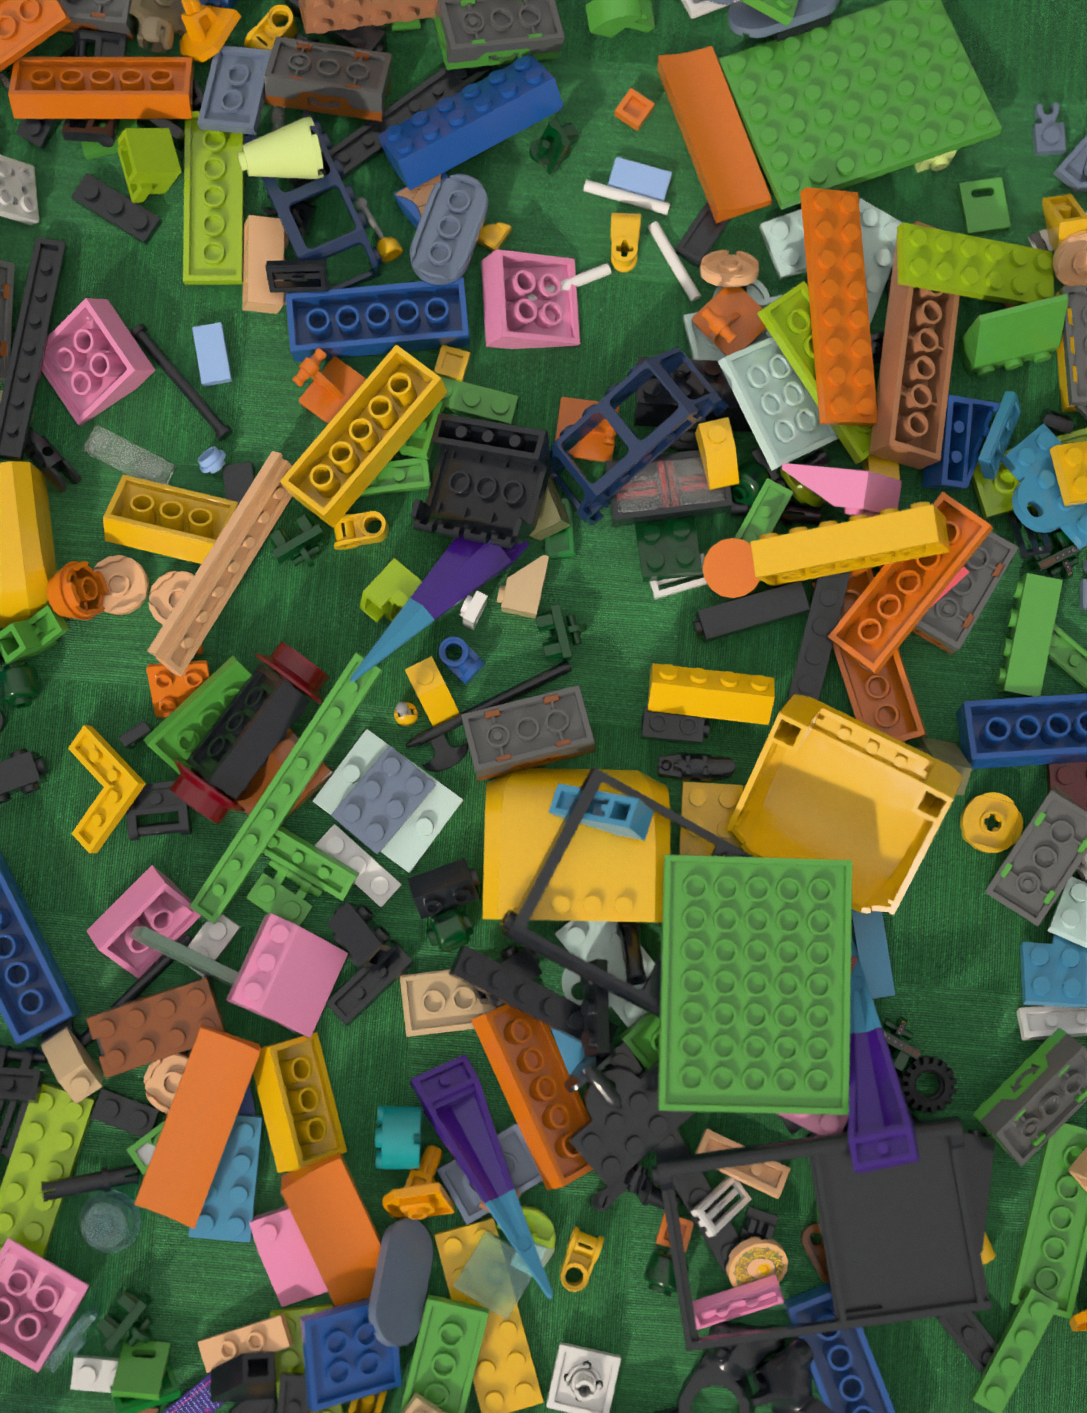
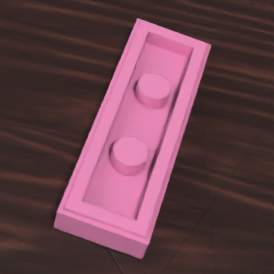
[692,1275,785,1330]

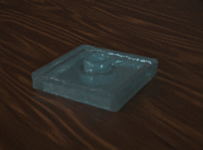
[453,1230,533,1320]

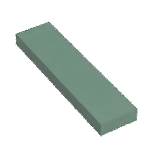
[130,926,239,987]

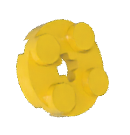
[960,792,1023,853]

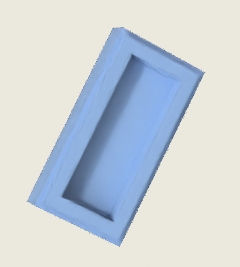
[608,157,672,201]
[192,322,232,387]

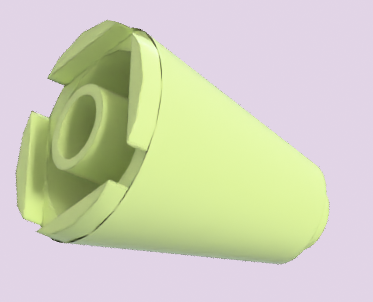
[237,117,324,179]

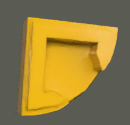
[477,223,512,252]

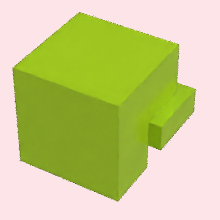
[117,128,181,203]
[359,558,423,623]

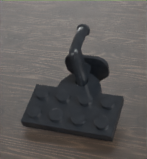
[564,1044,697,1187]

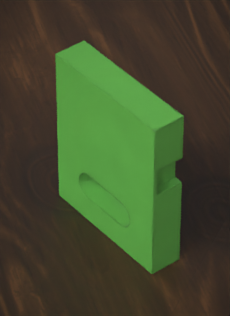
[957,177,1011,236]
[111,1339,171,1400]

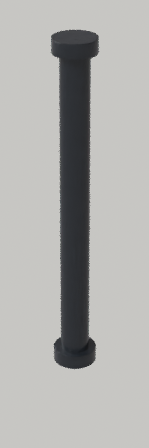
[130,324,233,441]

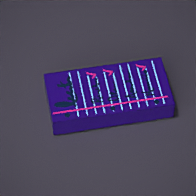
[162,1372,225,1413]

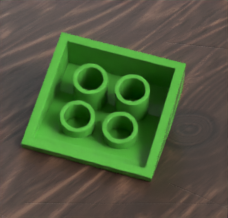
[958,294,1069,377]

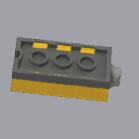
[1054,286,1087,421]

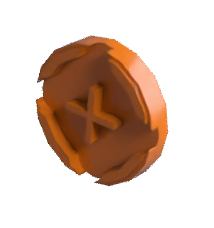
[703,538,760,598]

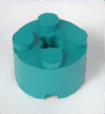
[375,1105,422,1170]

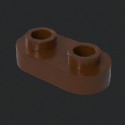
[800,1222,830,1284]

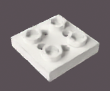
[0,155,39,225]
[546,1342,621,1413]

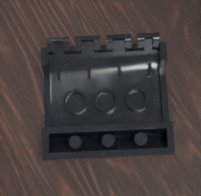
[410,413,551,548]

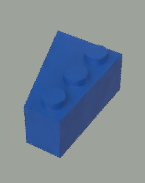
[922,395,1000,492]

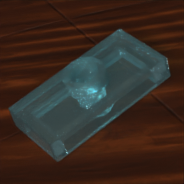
[45,1307,100,1373]

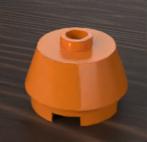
[47,561,108,620]

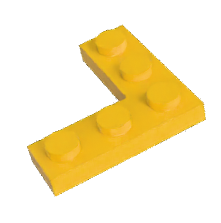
[68,725,146,853]

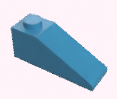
[549,783,654,841]

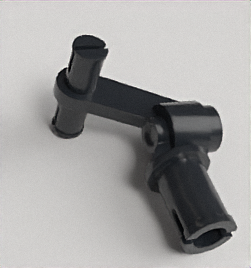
[590,1164,679,1211]

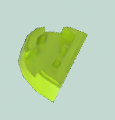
[780,463,827,507]
[496,1205,556,1250]

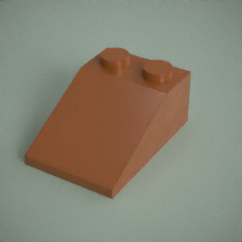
[229,728,334,823]

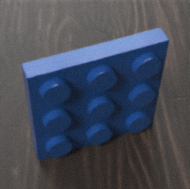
[300,1298,402,1412]

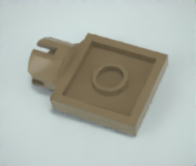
[129,0,187,53]

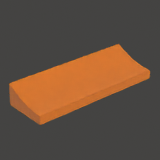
[657,46,772,223]
[8,57,194,119]
[828,492,993,674]
[812,567,928,742]
[471,1004,593,1190]
[134,1025,260,1229]
[281,1152,381,1307]

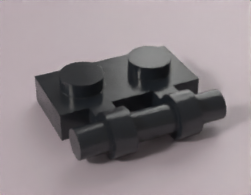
[0,1045,48,1104]

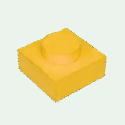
[434,345,471,382]

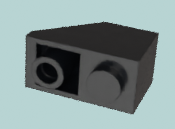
[211,1352,275,1403]

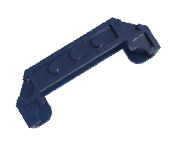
[243,110,383,290]
[550,347,729,526]

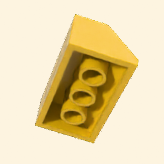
[103,475,238,564]
[647,663,775,725]
[253,1032,347,1173]

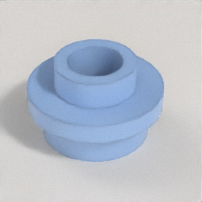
[197,446,226,474]

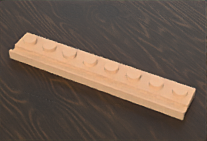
[147,451,292,676]

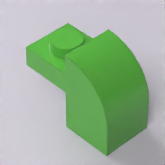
[585,0,655,38]
[0,604,70,664]

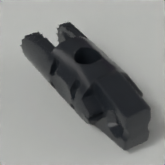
[24,427,82,493]
[657,754,736,781]

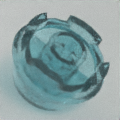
[79,1190,141,1254]

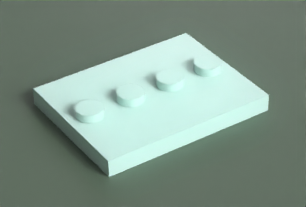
[718,337,839,470]
[313,729,464,873]

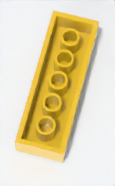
[280,345,448,528]
[751,502,951,587]

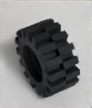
[899,1055,957,1114]

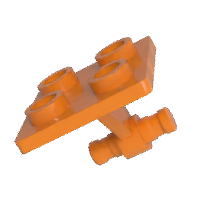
[692,287,767,356]
[292,348,366,424]
[555,397,620,462]
[146,643,210,718]

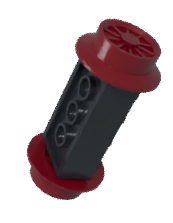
[169,641,330,825]

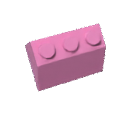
[87,865,201,979]

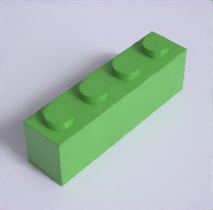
[995,573,1063,698]

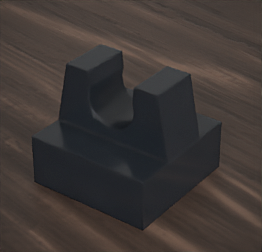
[739,1205,779,1240]

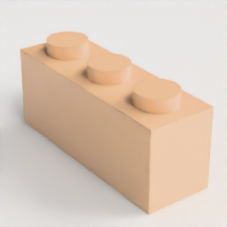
[242,215,288,314]

